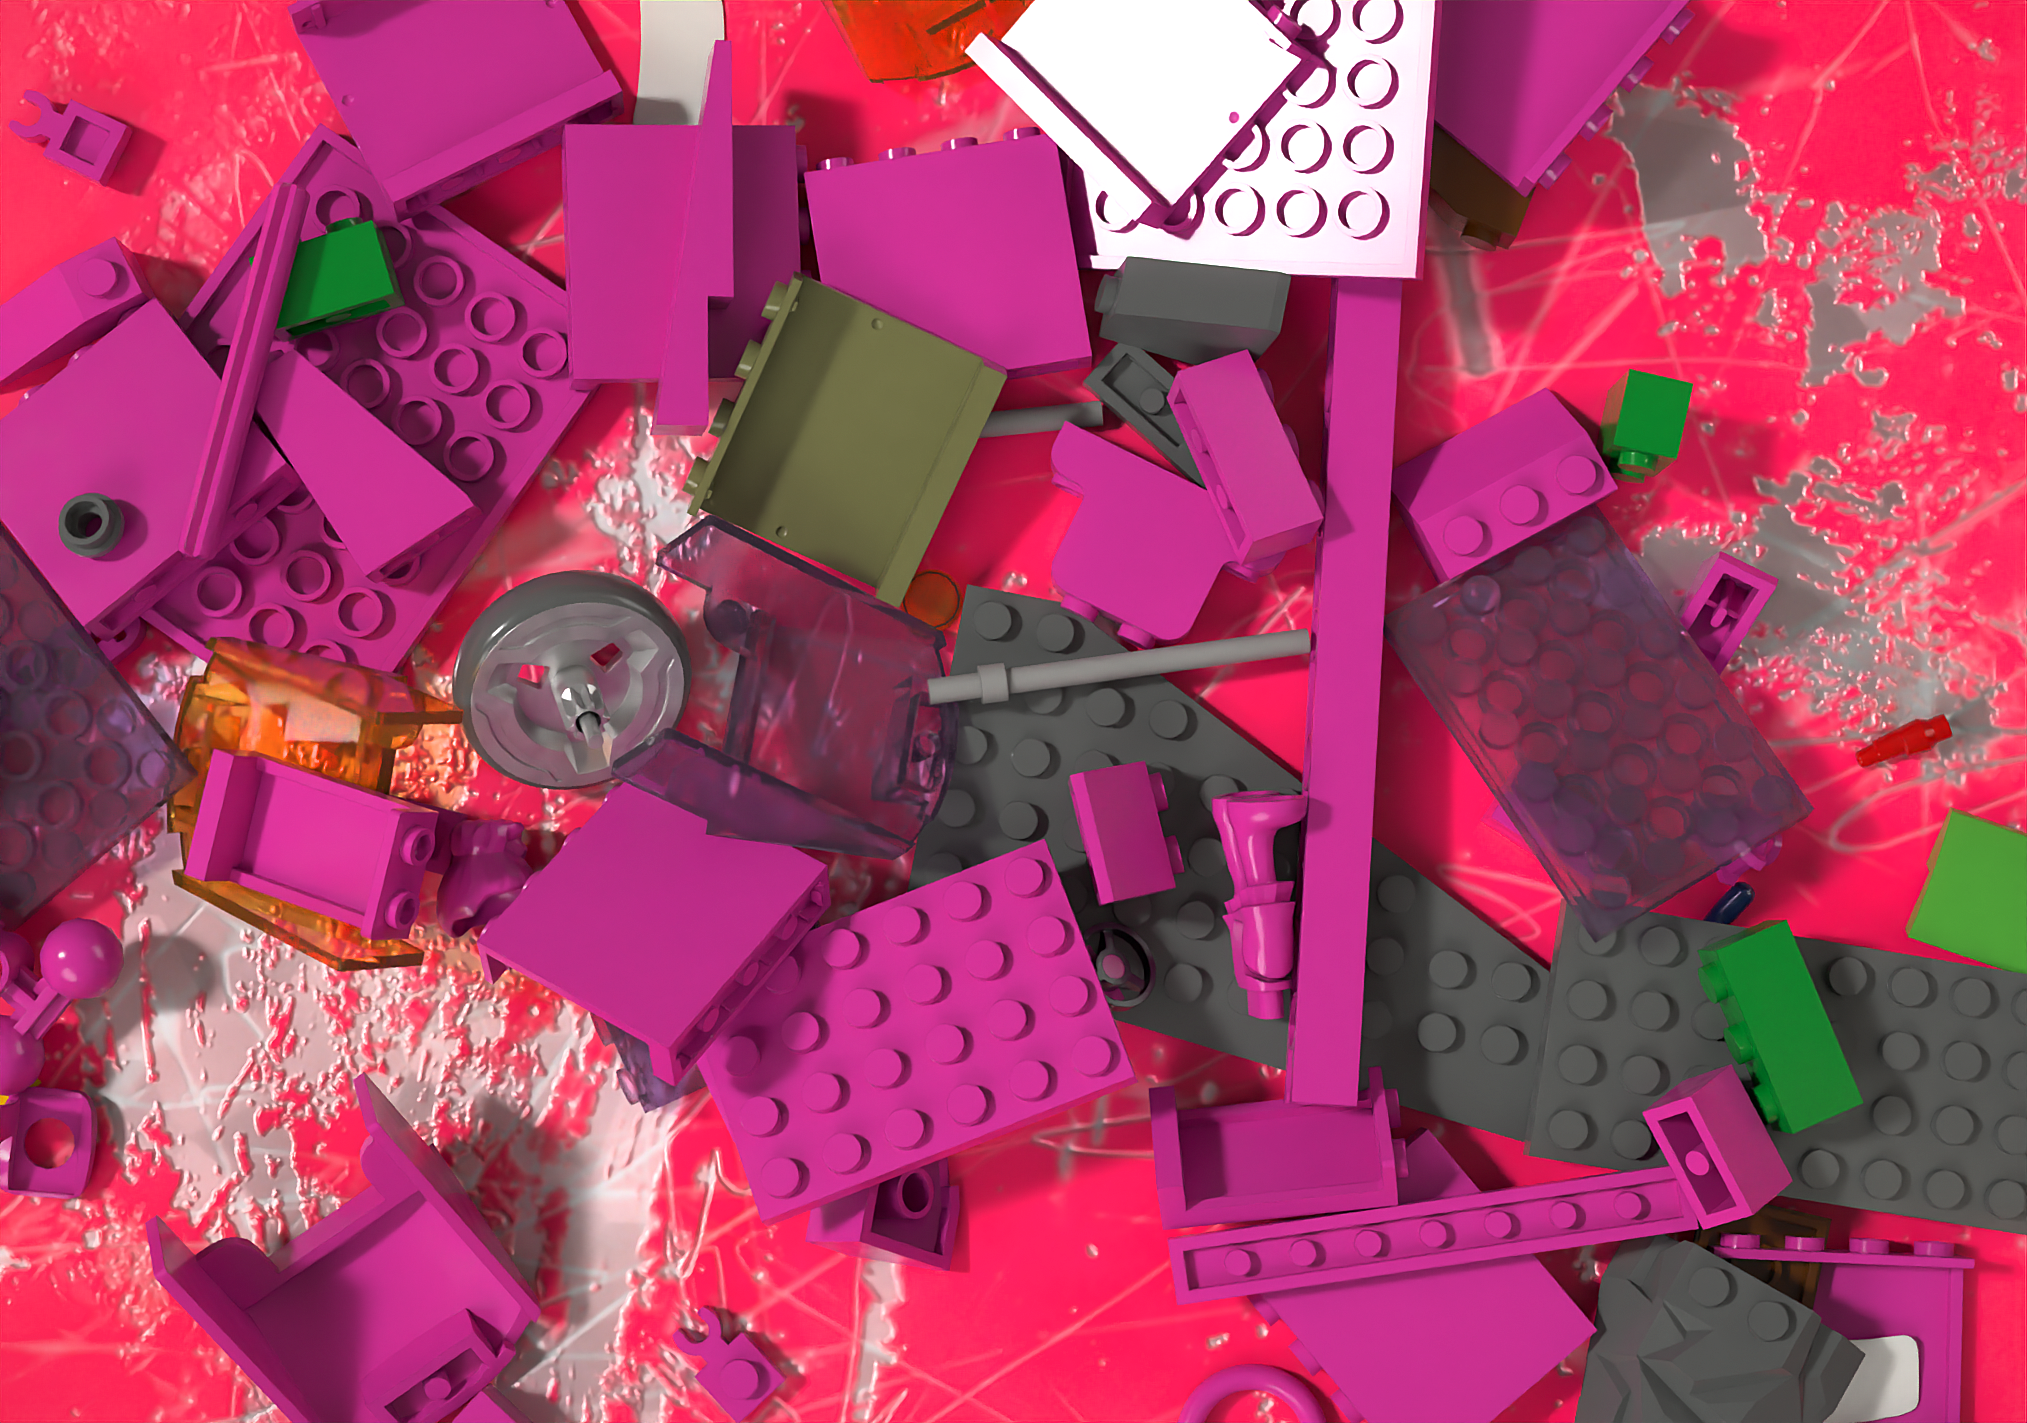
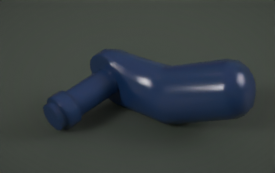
[1702,881,1755,925]

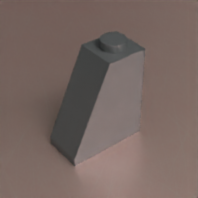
[1094,256,1292,365]

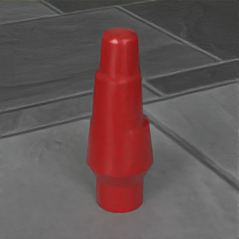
[1855,714,1953,768]

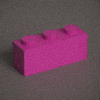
[1167,349,1325,566]

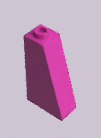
[255,348,483,584]

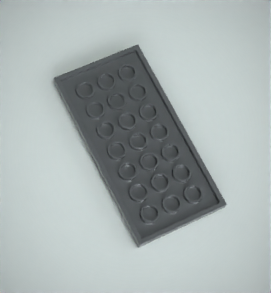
[1523,898,2027,1235]

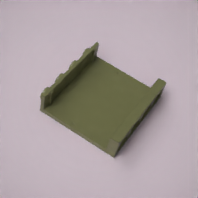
[681,270,1008,608]

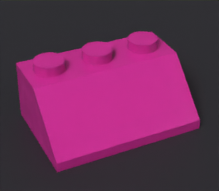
[1391,387,1618,588]

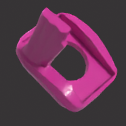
[0,1087,97,1199]

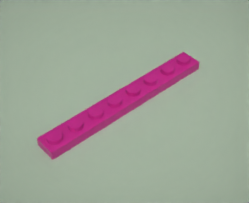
[1167,1164,1699,1305]

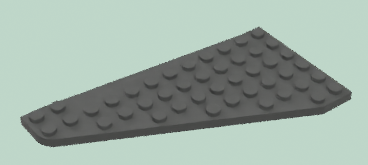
[907,584,1550,1142]

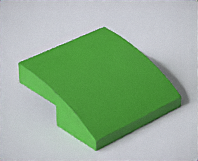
[1905,807,2027,974]

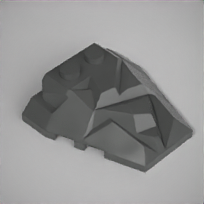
[1574,1234,1866,1423]

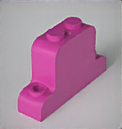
[1051,421,1286,650]

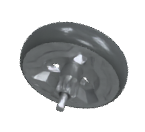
[452,570,692,790]

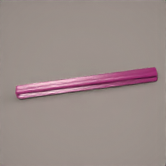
[178,182,310,560]

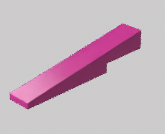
[650,40,734,436]

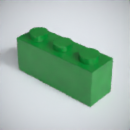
[1697,920,1864,1134]

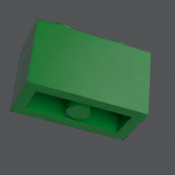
[249,217,405,343]
[1596,369,1693,483]

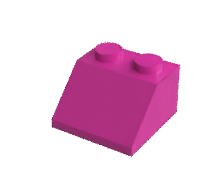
[1068,760,1184,907]

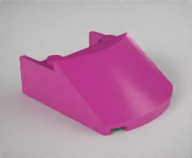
[145,1072,541,1423]

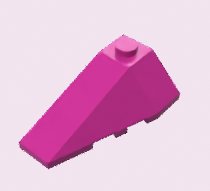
[805,1157,960,1271]

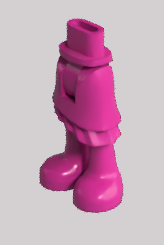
[1211,790,1307,1019]

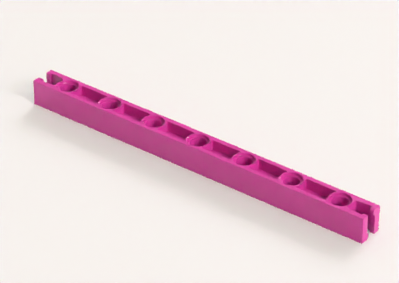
[1284,278,1402,1108]

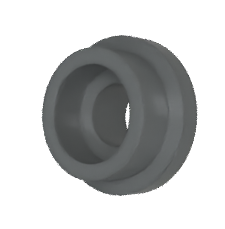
[58,493,125,558]

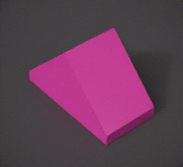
[1662,551,1779,676]

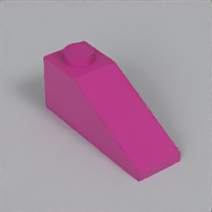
[0,236,155,388]

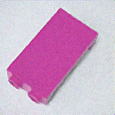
[184,749,439,940]
[1148,1066,1409,1230]

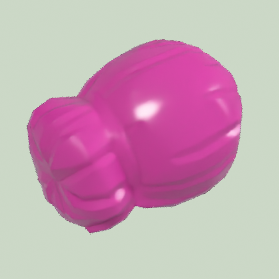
[436,819,535,939]

